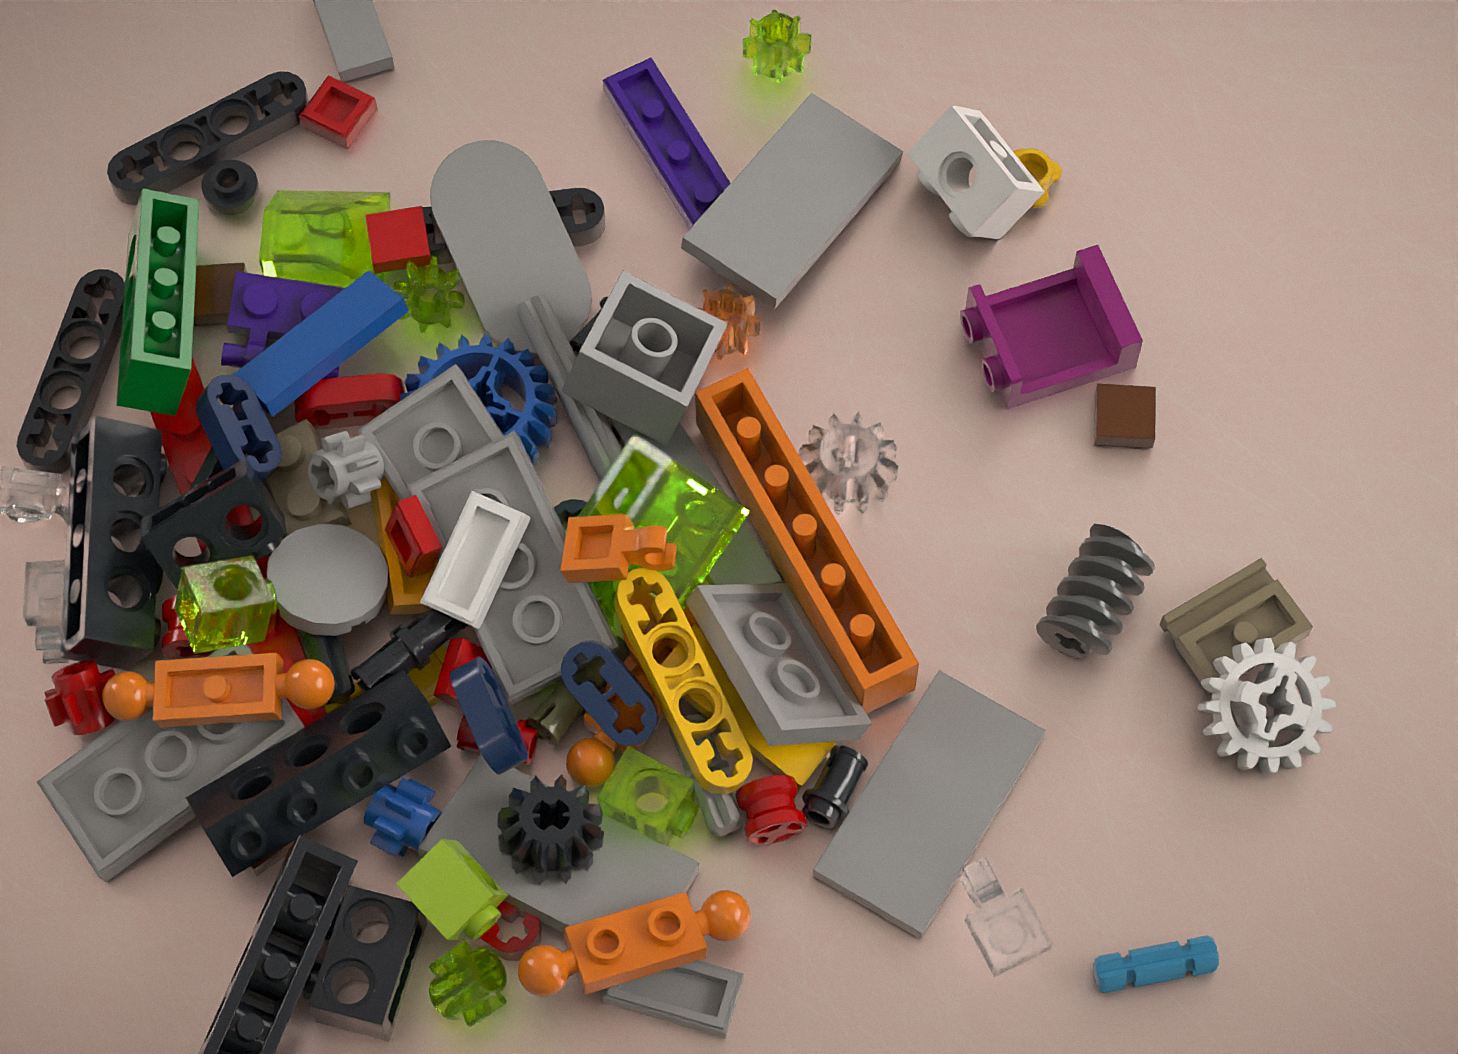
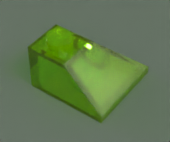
[259,190,391,288]

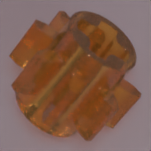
[696,284,761,360]

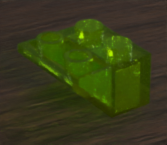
[578,434,750,610]

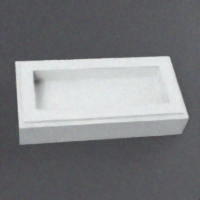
[420,491,531,629]

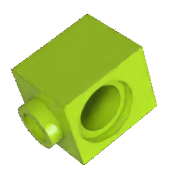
[396,839,508,940]

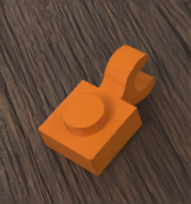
[560,514,677,583]

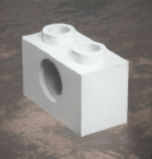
[907,105,1045,239]

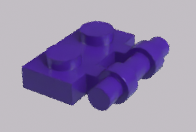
[221,271,345,379]

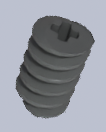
[1036,523,1156,658]

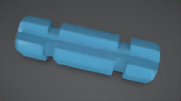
[1093,935,1219,993]

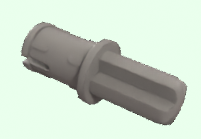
[669,714,742,837]

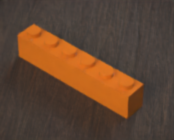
[695,368,919,714]

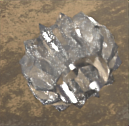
[799,412,899,516]

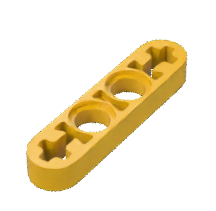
[614,568,753,795]

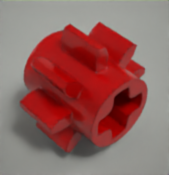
[44,660,116,735]

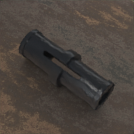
[350,608,469,692]

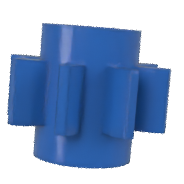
[364,778,442,857]

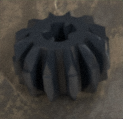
[497,774,604,886]

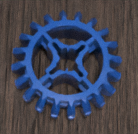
[400,332,558,465]

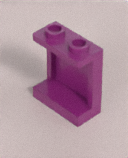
[960,245,1143,410]

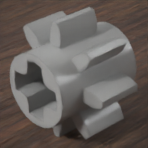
[308,431,384,510]

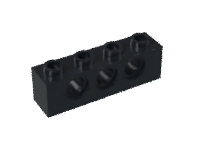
[60,415,167,671]
[185,670,452,877]
[198,835,358,1054]

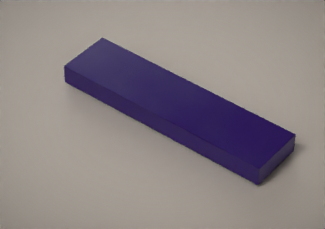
[602,57,731,229]

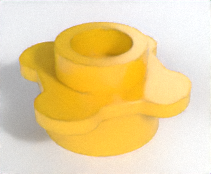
[1013,148,1062,208]

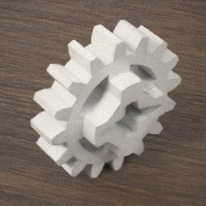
[1197,638,1336,773]

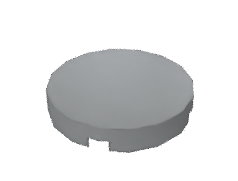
[266,524,388,636]

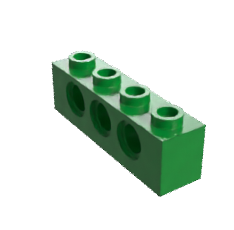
[116,188,199,416]

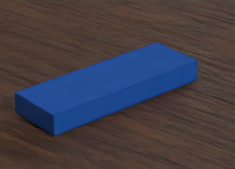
[233,270,409,417]

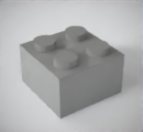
[561,270,728,446]

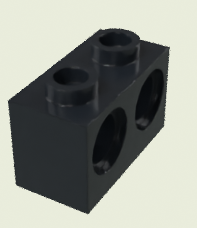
[141,457,287,597]
[304,885,428,1042]

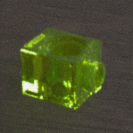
[174,555,277,654]
[597,746,699,846]

